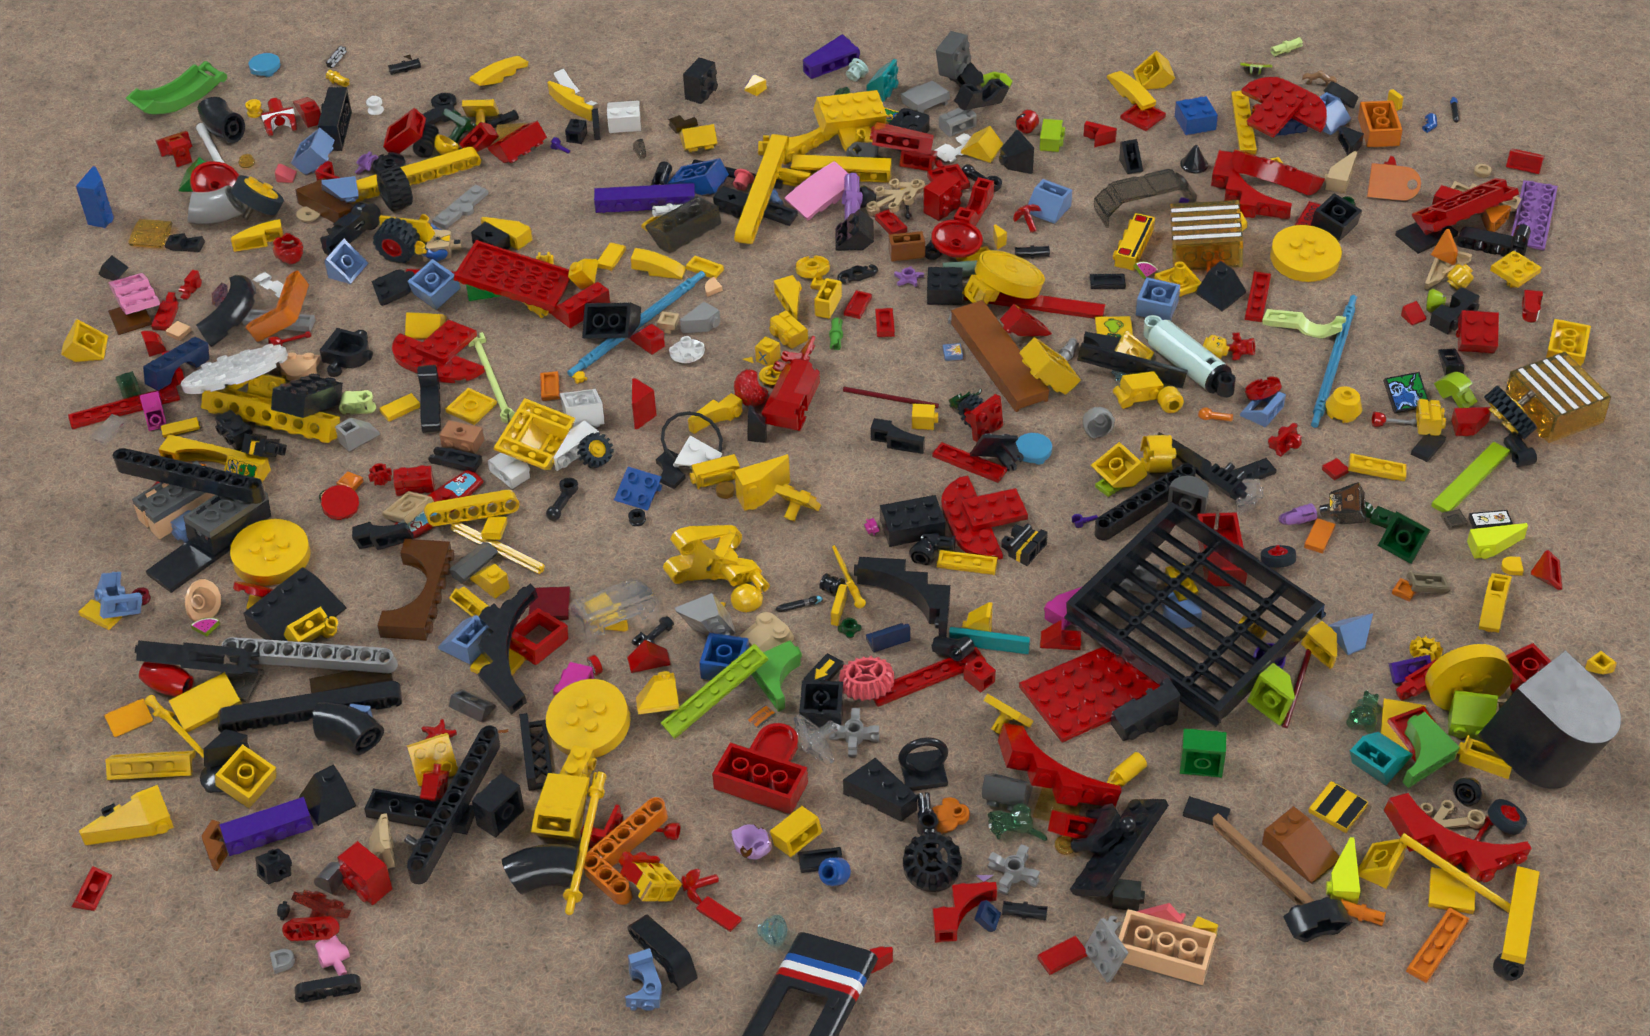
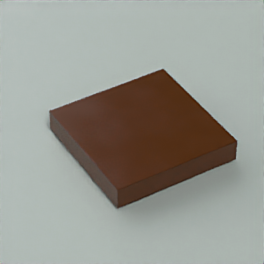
[108,307,152,335]

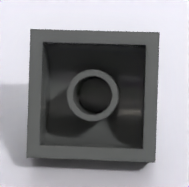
[1168,476,1209,518]
[982,773,1033,812]

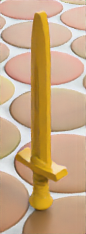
[832,545,866,609]
[145,695,204,758]

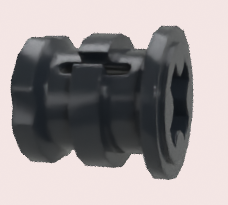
[819,573,845,596]

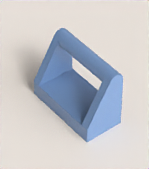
[1240,392,1286,428]

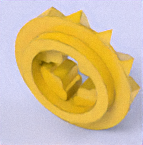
[759,365,781,387]
[1409,635,1443,662]

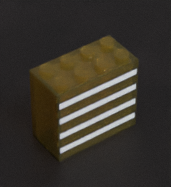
[1170,200,1243,270]
[1505,352,1611,443]

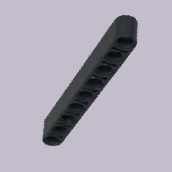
[112,448,266,504]
[218,681,402,733]
[407,725,500,885]

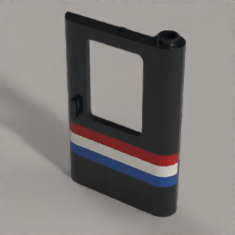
[742,932,878,1036]

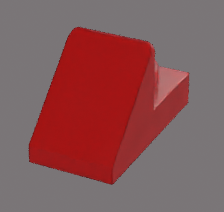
[1083,121,1117,148]
[1040,620,1081,650]

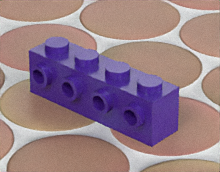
[219,797,314,856]

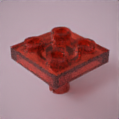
[291,889,351,932]

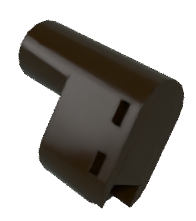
[668,115,698,134]

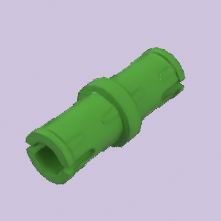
[829,318,843,350]

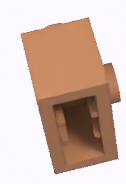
[439,420,484,454]

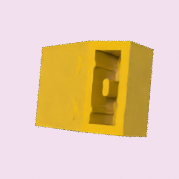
[531,773,590,841]

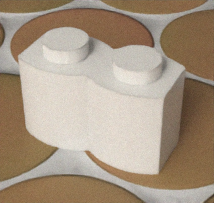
[488,453,530,489]

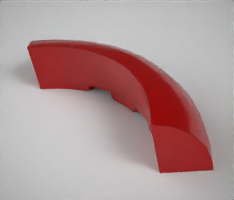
[1232,149,1325,195]

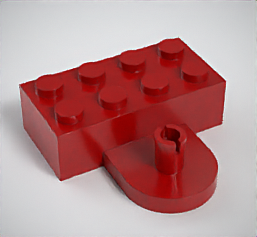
[712,723,808,814]

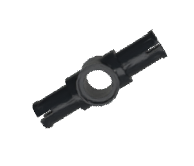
[917,792,938,849]

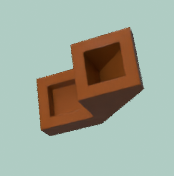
[201,820,228,871]

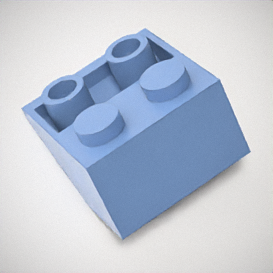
[1320,92,1351,135]
[1028,179,1072,224]
[438,615,491,664]

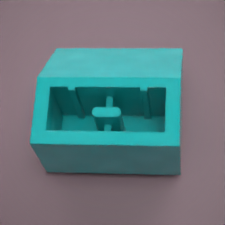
[866,59,899,102]
[1350,732,1413,785]

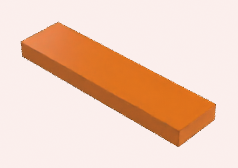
[1406,907,1470,983]

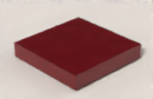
[529,586,571,620]

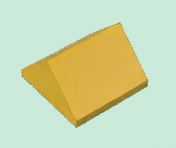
[961,126,1003,163]
[405,312,447,340]
[1358,839,1407,889]

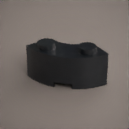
[949,62,984,88]
[1283,897,1353,942]

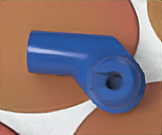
[1422,113,1438,133]

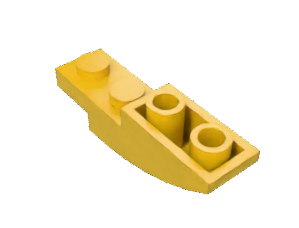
[1478,573,1512,633]

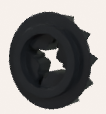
[431,93,456,108]

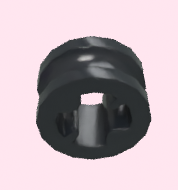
[628,509,646,526]

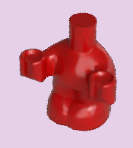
[1227,332,1256,360]

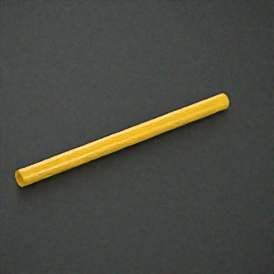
[1399,833,1510,913]

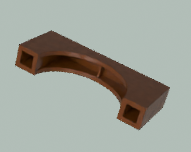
[377,539,455,641]

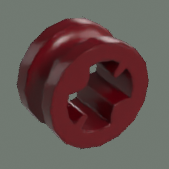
[132,587,151,606]

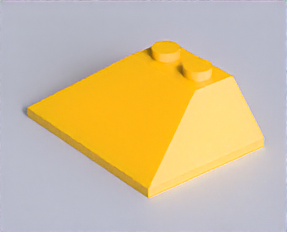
[493,398,575,470]

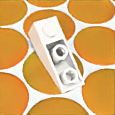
[554,421,599,471]

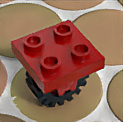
[958,394,1003,442]

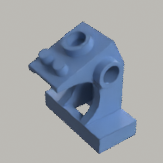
[94,571,142,619]
[625,948,662,1011]

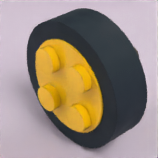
[231,175,284,220]

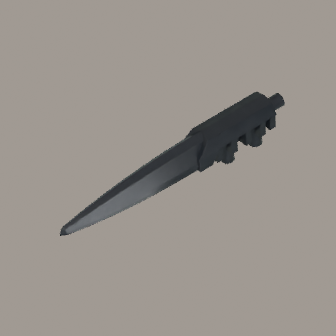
[1158,432,1248,500]

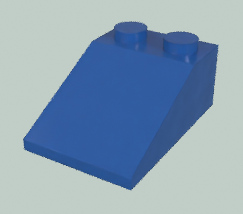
[667,158,729,195]

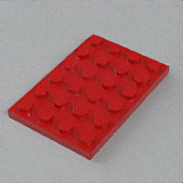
[453,240,571,312]
[1019,646,1160,743]

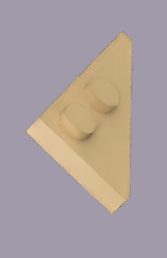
[1424,251,1472,289]

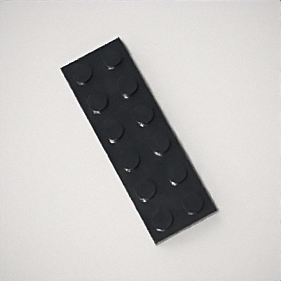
[1070,799,1169,897]

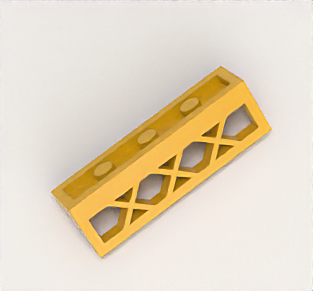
[105,750,196,780]

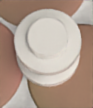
[366,96,384,115]

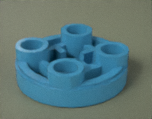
[248,53,281,77]
[1016,433,1052,465]

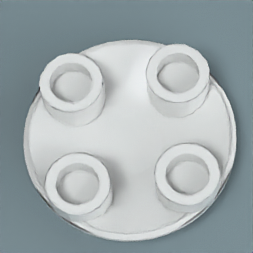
[669,336,705,363]

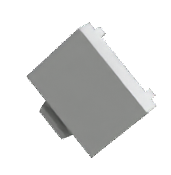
[901,81,950,113]

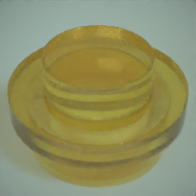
[238,154,255,168]
[1055,836,1074,855]

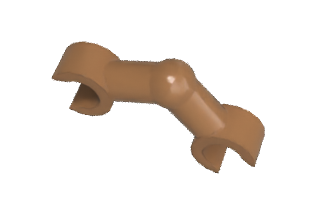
[1302,70,1337,86]

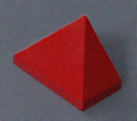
[1531,550,1562,590]

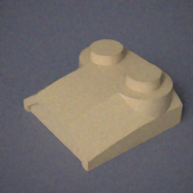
[739,612,794,652]

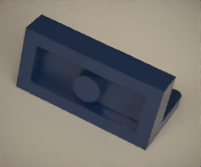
[866,623,910,653]

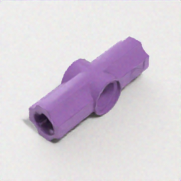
[842,173,862,220]

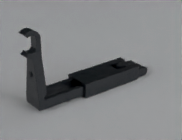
[134,640,260,674]

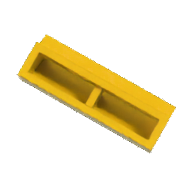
[449,586,488,616]

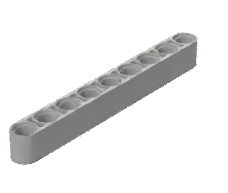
[221,637,398,673]

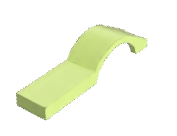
[1262,309,1346,338]

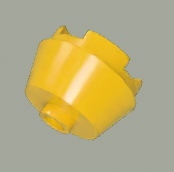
[1325,386,1362,423]

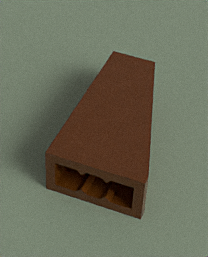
[295,178,353,223]

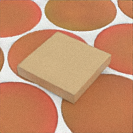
[382,491,434,524]

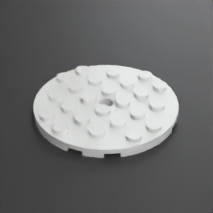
[181,344,288,394]

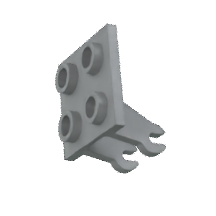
[1084,916,1129,983]

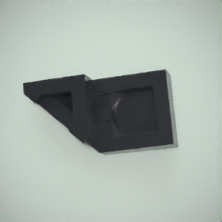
[747,406,767,443]

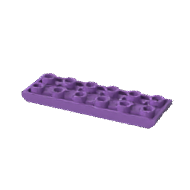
[1511,180,1558,251]

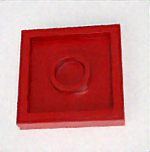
[1120,104,1166,131]

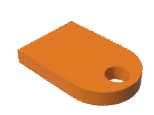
[1367,163,1421,201]

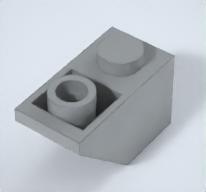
[335,418,380,452]

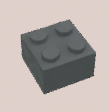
[936,31,971,79]

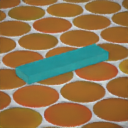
[949,627,1030,655]

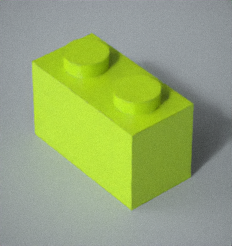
[1039,119,1065,152]

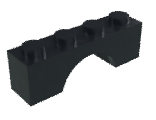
[954,78,1010,110]

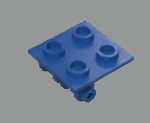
[614,467,662,511]

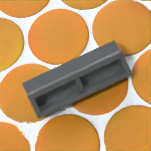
[449,542,498,584]

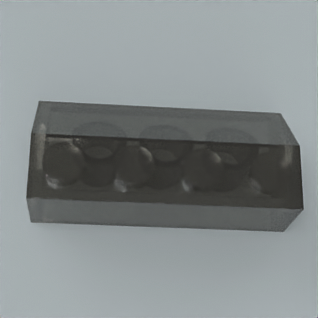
[645,196,722,253]

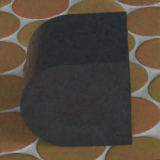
[1478,650,1621,789]

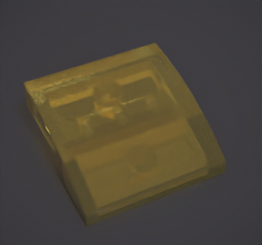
[128,219,173,248]

